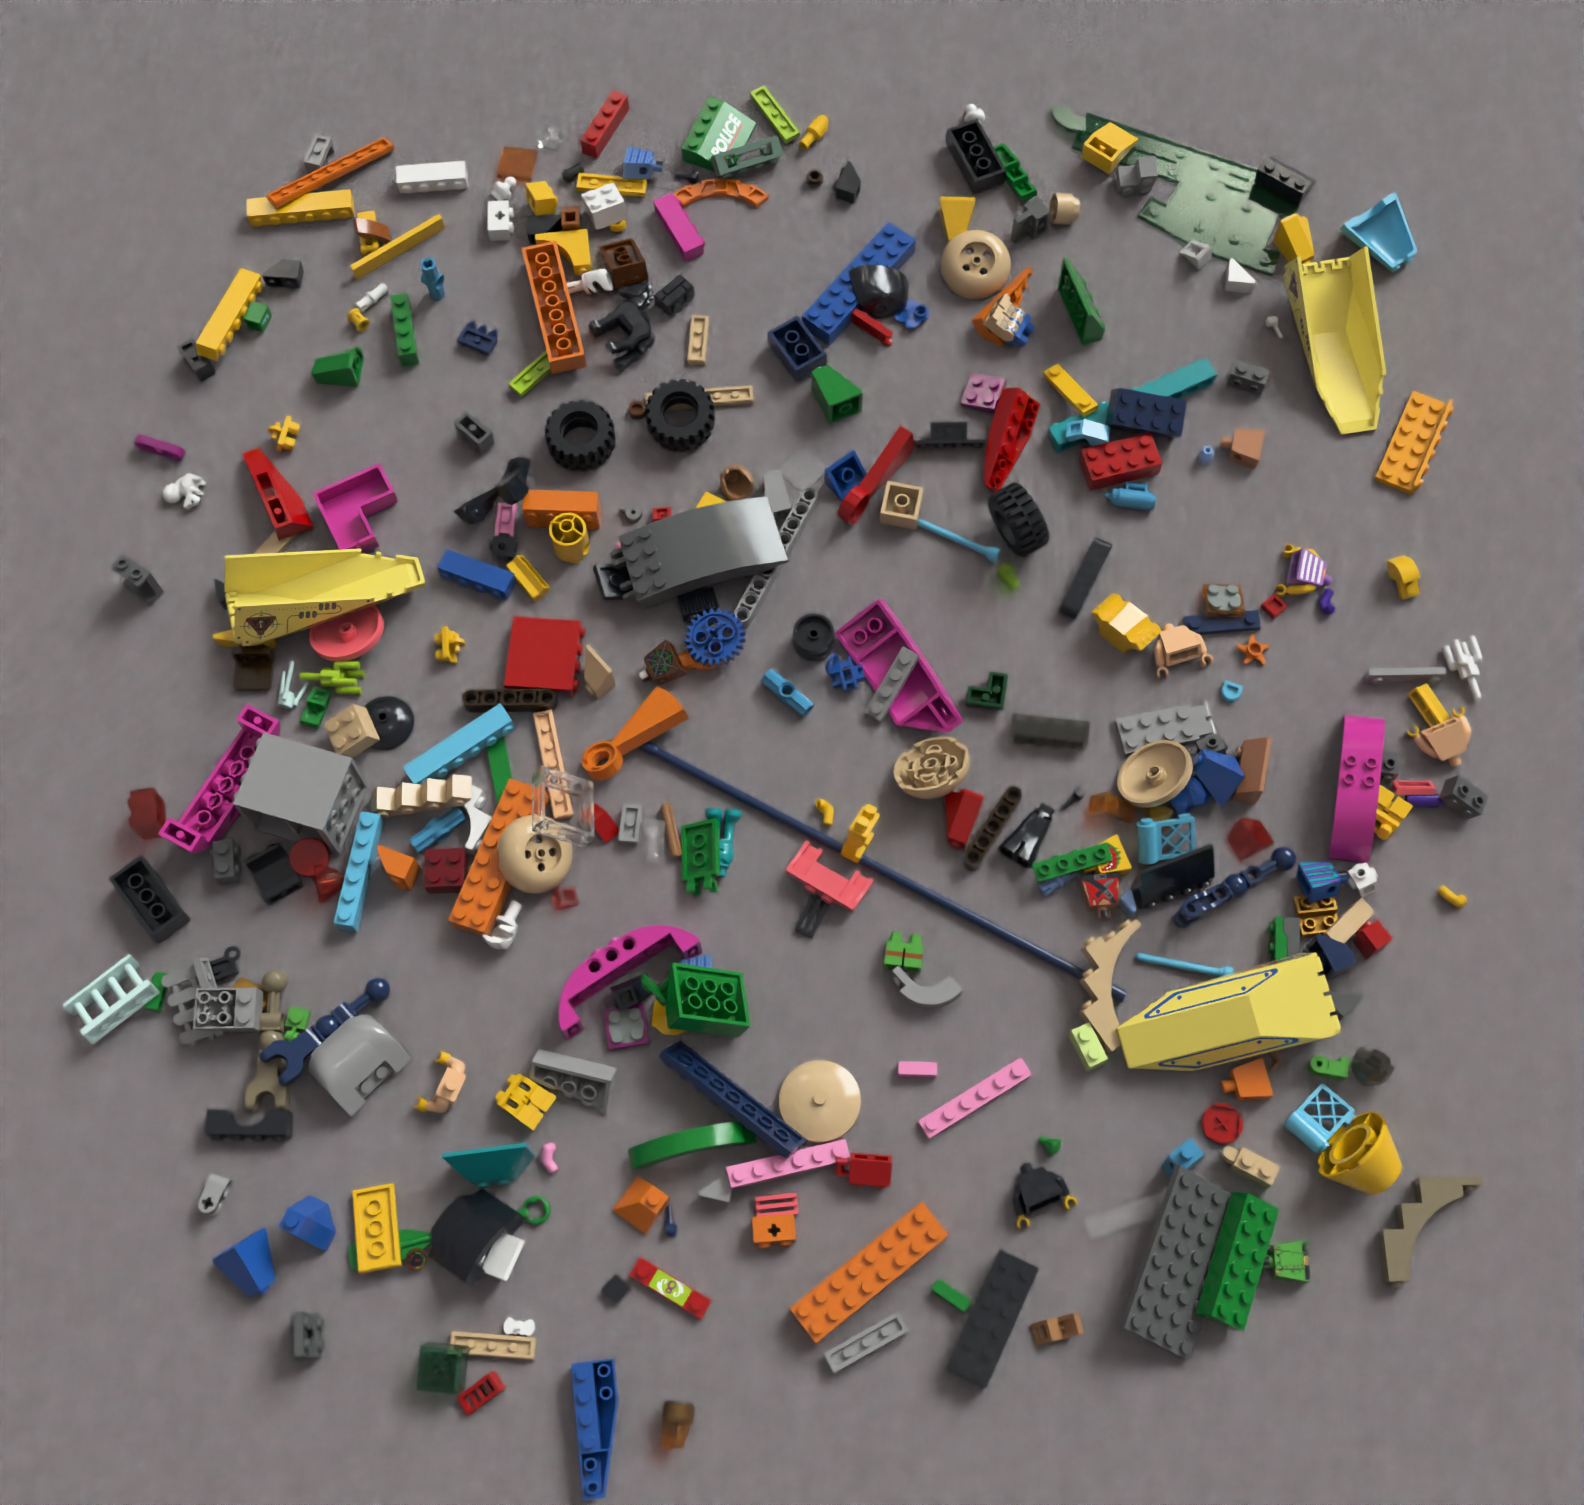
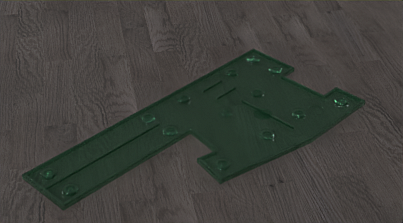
[1072,112,1300,277]

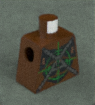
[639,639,687,685]

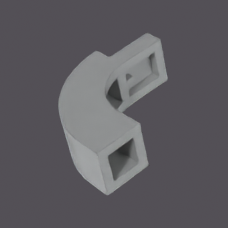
[892,966,963,1009]

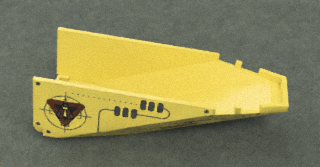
[1283,246,1386,435]
[224,549,425,646]

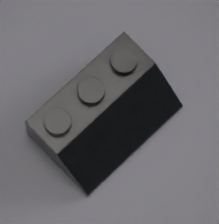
[1254,156,1316,206]

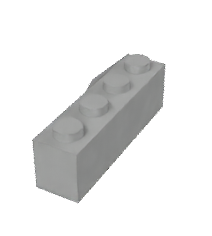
[530,1049,617,1115]

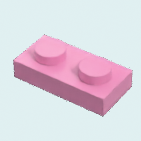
[495,503,517,538]

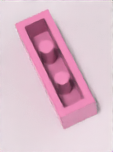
[898,1061,937,1078]

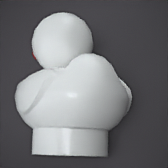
[964,104,986,125]
[491,176,516,201]

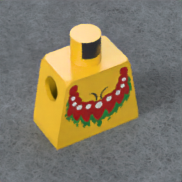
[1083,834,1132,876]

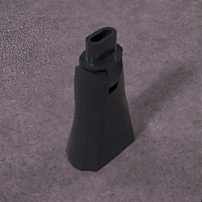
[998,803,1055,869]

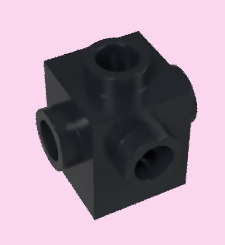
[489,532,518,560]

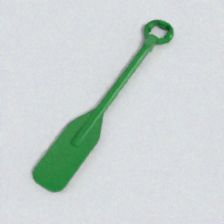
[348,1196,551,1271]

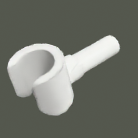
[1265,316,1284,339]

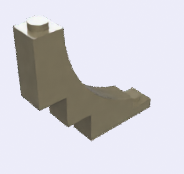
[1378,1176,1483,1287]

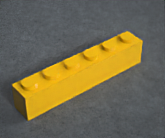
[247,190,355,227]
[196,268,263,361]

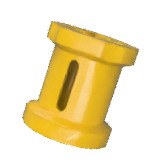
[347,308,370,332]

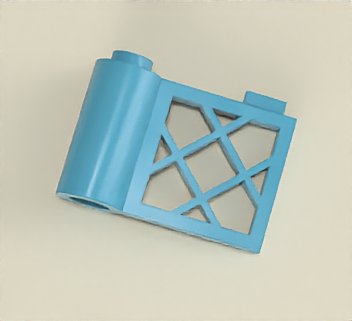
[1137,813,1195,864]
[1283,1083,1355,1153]

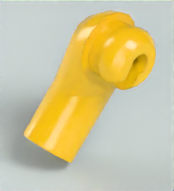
[815,798,834,826]
[1437,885,1467,908]

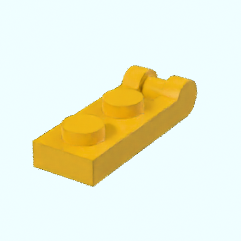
[357,210,379,255]

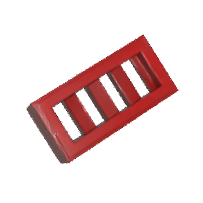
[456,1371,506,1416]

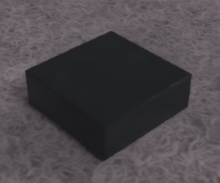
[601,1273,631,1304]

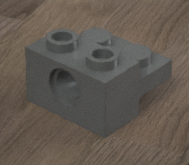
[1011,197,1051,243]
[290,1311,325,1361]

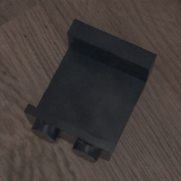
[244,842,304,906]

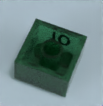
[416,1341,469,1395]

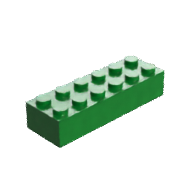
[1195,1192,1279,1332]

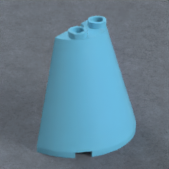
[1339,192,1418,273]

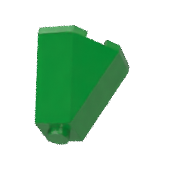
[311,347,365,387]

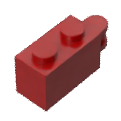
[835,1152,892,1188]

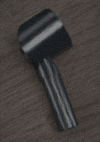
[675,170,700,184]
[1061,786,1086,809]

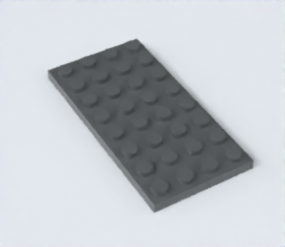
[1119,1165,1231,1361]

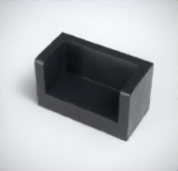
[177,338,216,383]

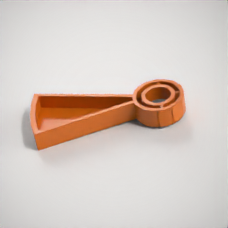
[582,686,689,781]

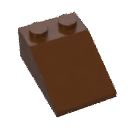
[599,238,649,288]

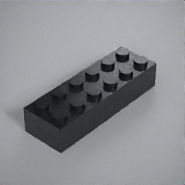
[946,1249,1039,1390]

